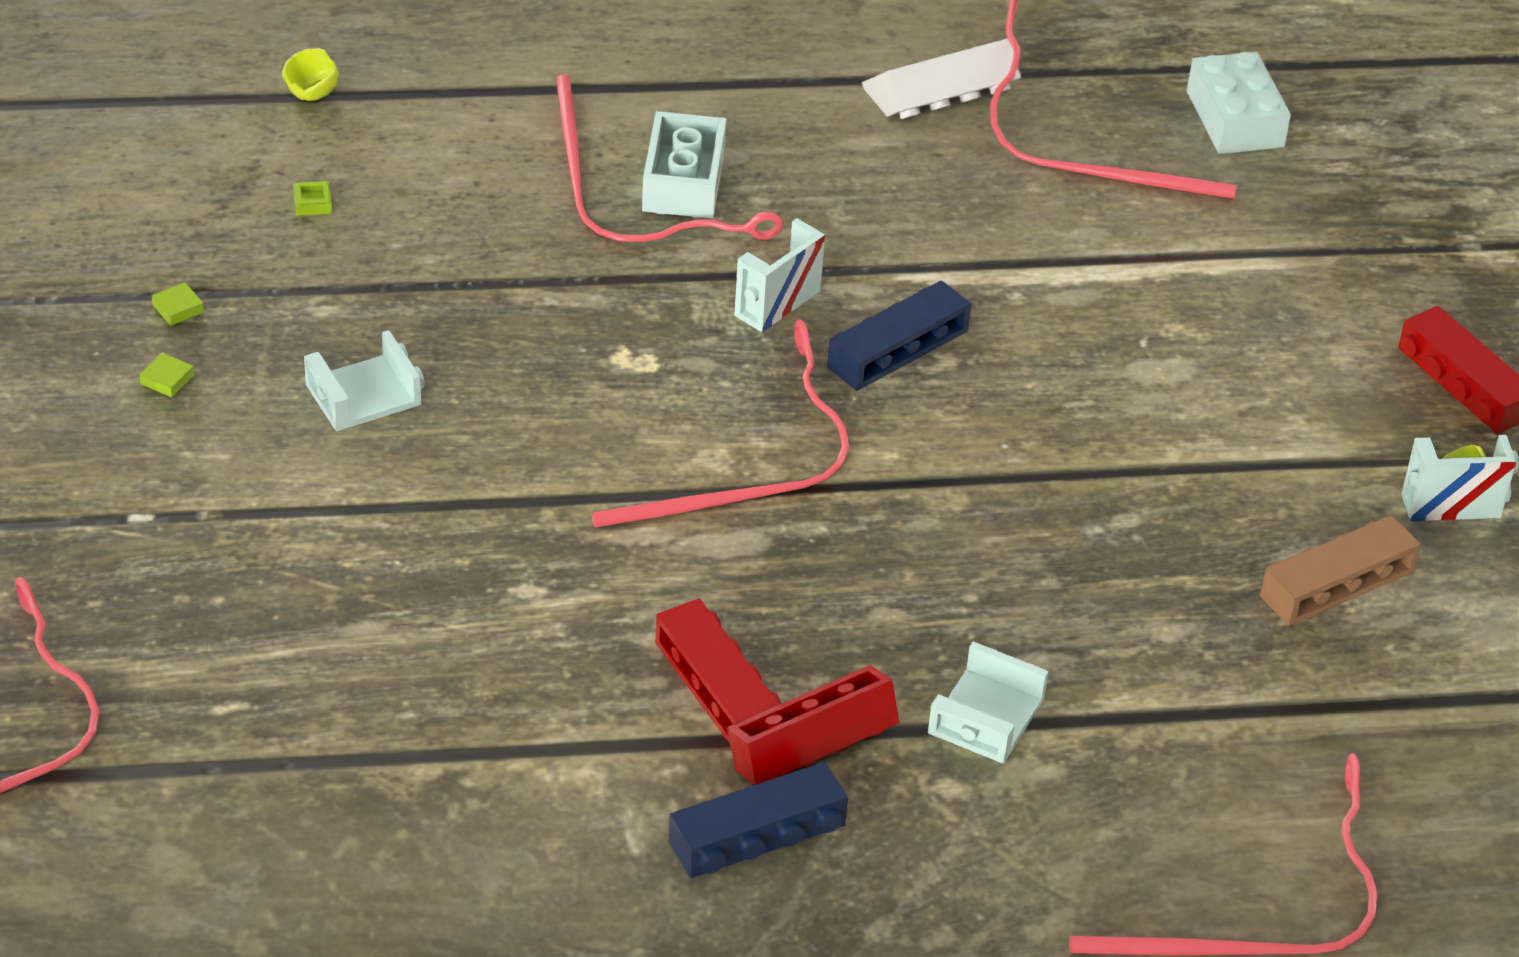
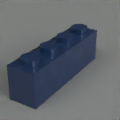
[827,280,972,391]
[668,762,848,879]

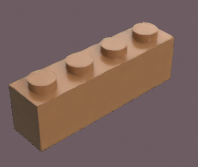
[1260,515,1421,626]

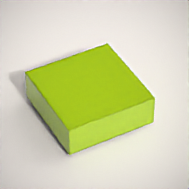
[293,181,332,216]
[152,282,204,326]
[139,352,194,397]

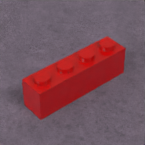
[1398,305,1519,435]
[655,598,782,744]
[727,665,900,785]

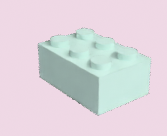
[1187,52,1291,154]
[642,111,727,218]

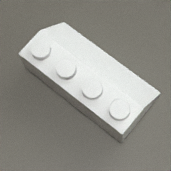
[862,39,1021,119]

